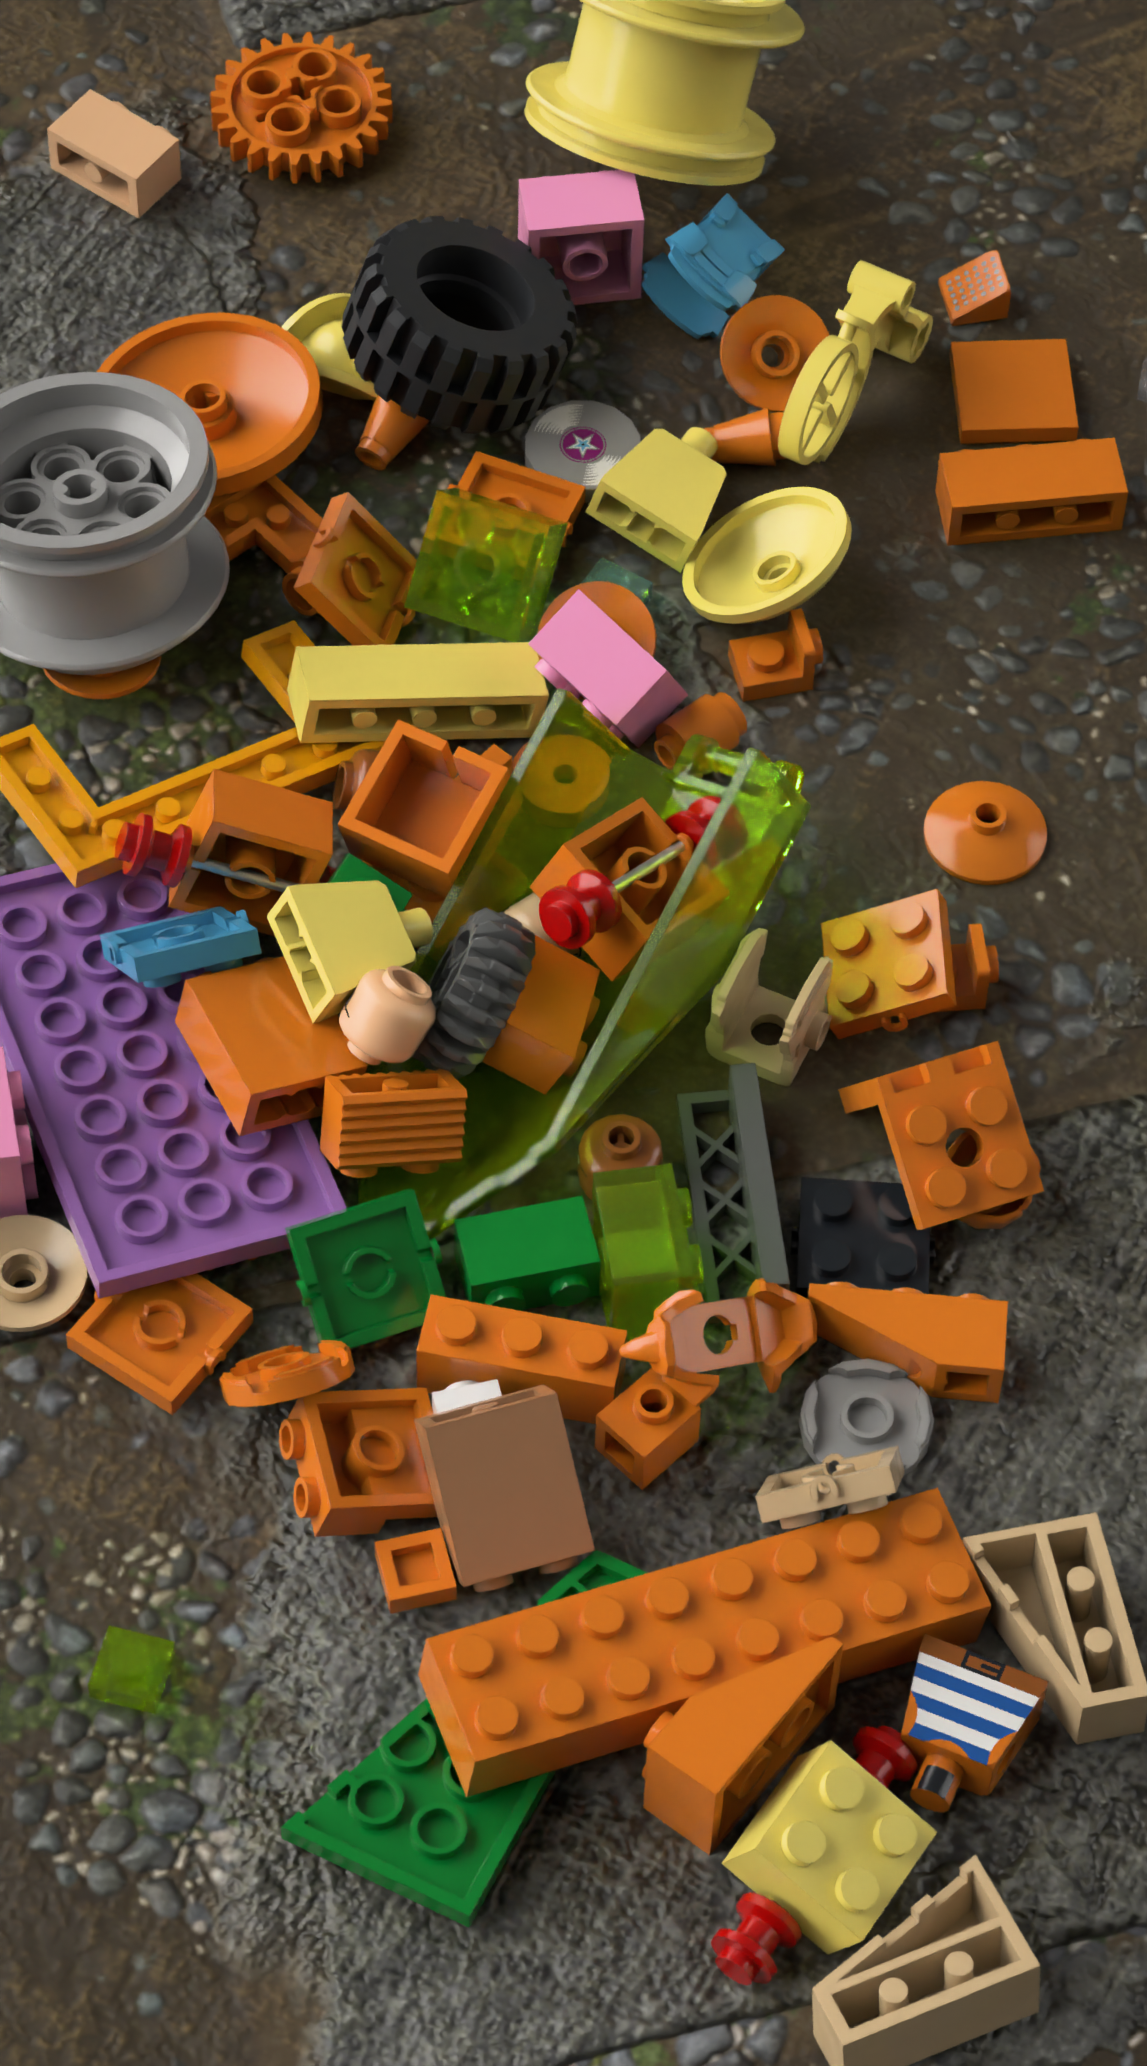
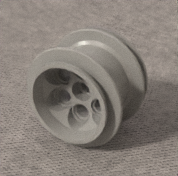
[0,372,230,675]

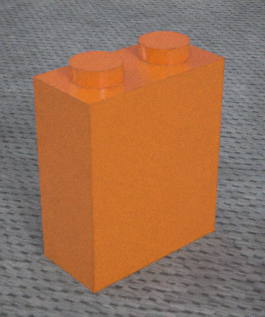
[175,956,368,1136]

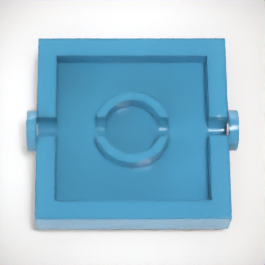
[100,906,261,988]

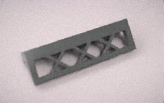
[676,1063,790,1324]

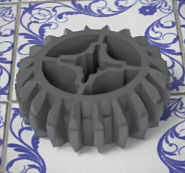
[412,907,536,1080]

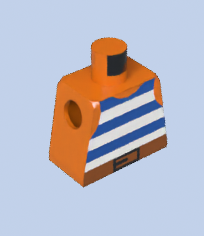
[900,1634,1049,1812]

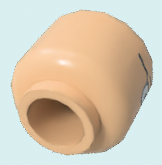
[339,966,436,1065]

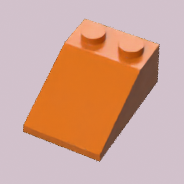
[642,1636,843,1856]

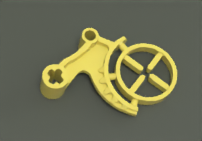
[778,260,933,465]

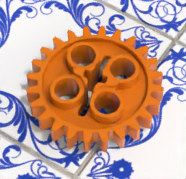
[210,32,393,184]

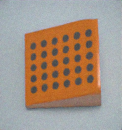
[938,250,1011,326]

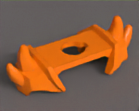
[619,1278,818,1407]

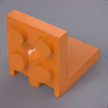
[838,1041,1044,1230]

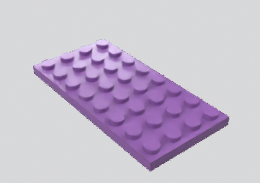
[0,863,347,1299]

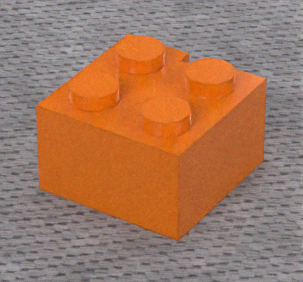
[338,719,518,903]

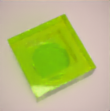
[88,1625,176,1714]

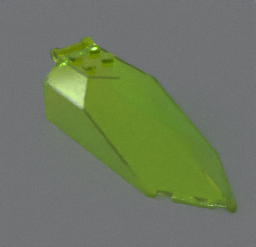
[358,688,812,1239]

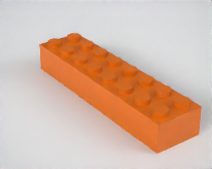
[418,1488,992,1797]

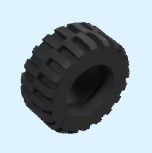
[342,216,578,434]

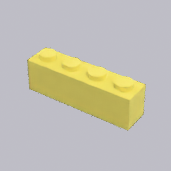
[287,642,549,743]

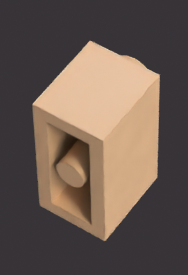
[47,89,181,219]

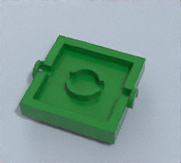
[285,1188,446,1349]

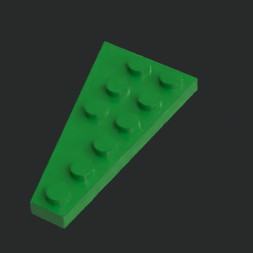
[281,1549,647,1928]

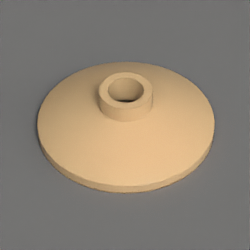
[0,1215,88,1332]

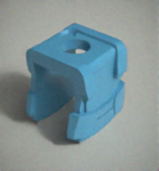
[642,193,785,339]

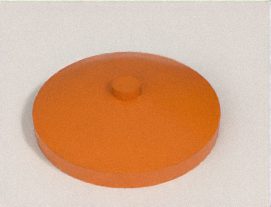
[97,312,323,497]

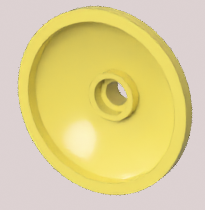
[682,487,852,624]

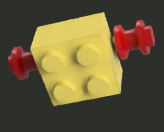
[711,1726,937,1985]

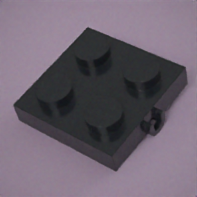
[790,1177,936,1298]

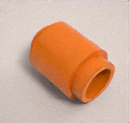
[654,692,747,777]

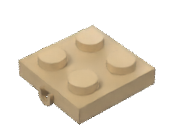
[755,1446,905,1529]

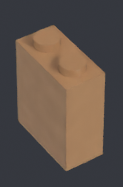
[414,1384,595,1592]

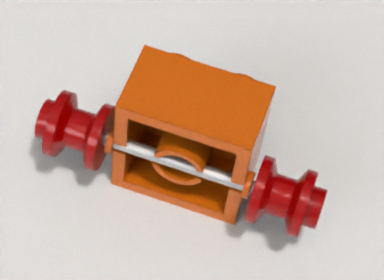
[115,769,336,936]
[529,796,742,982]

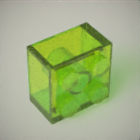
[404,488,568,642]
[591,1163,704,1342]

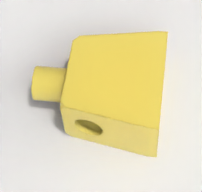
[585,427,727,573]
[267,880,433,1023]

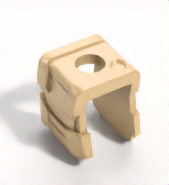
[705,928,833,1086]

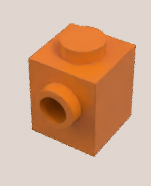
[595,1367,701,1490]

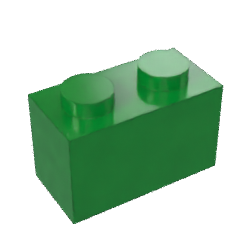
[454,1196,601,1311]

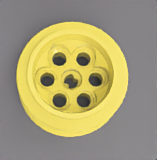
[525,0,805,186]

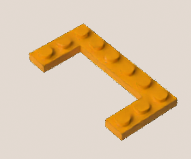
[0,620,385,888]

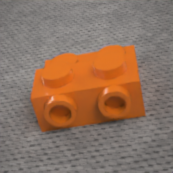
[279,1388,438,1537]

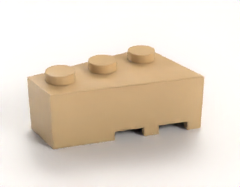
[963,1512,1147,1745]
[812,1854,1040,2066]

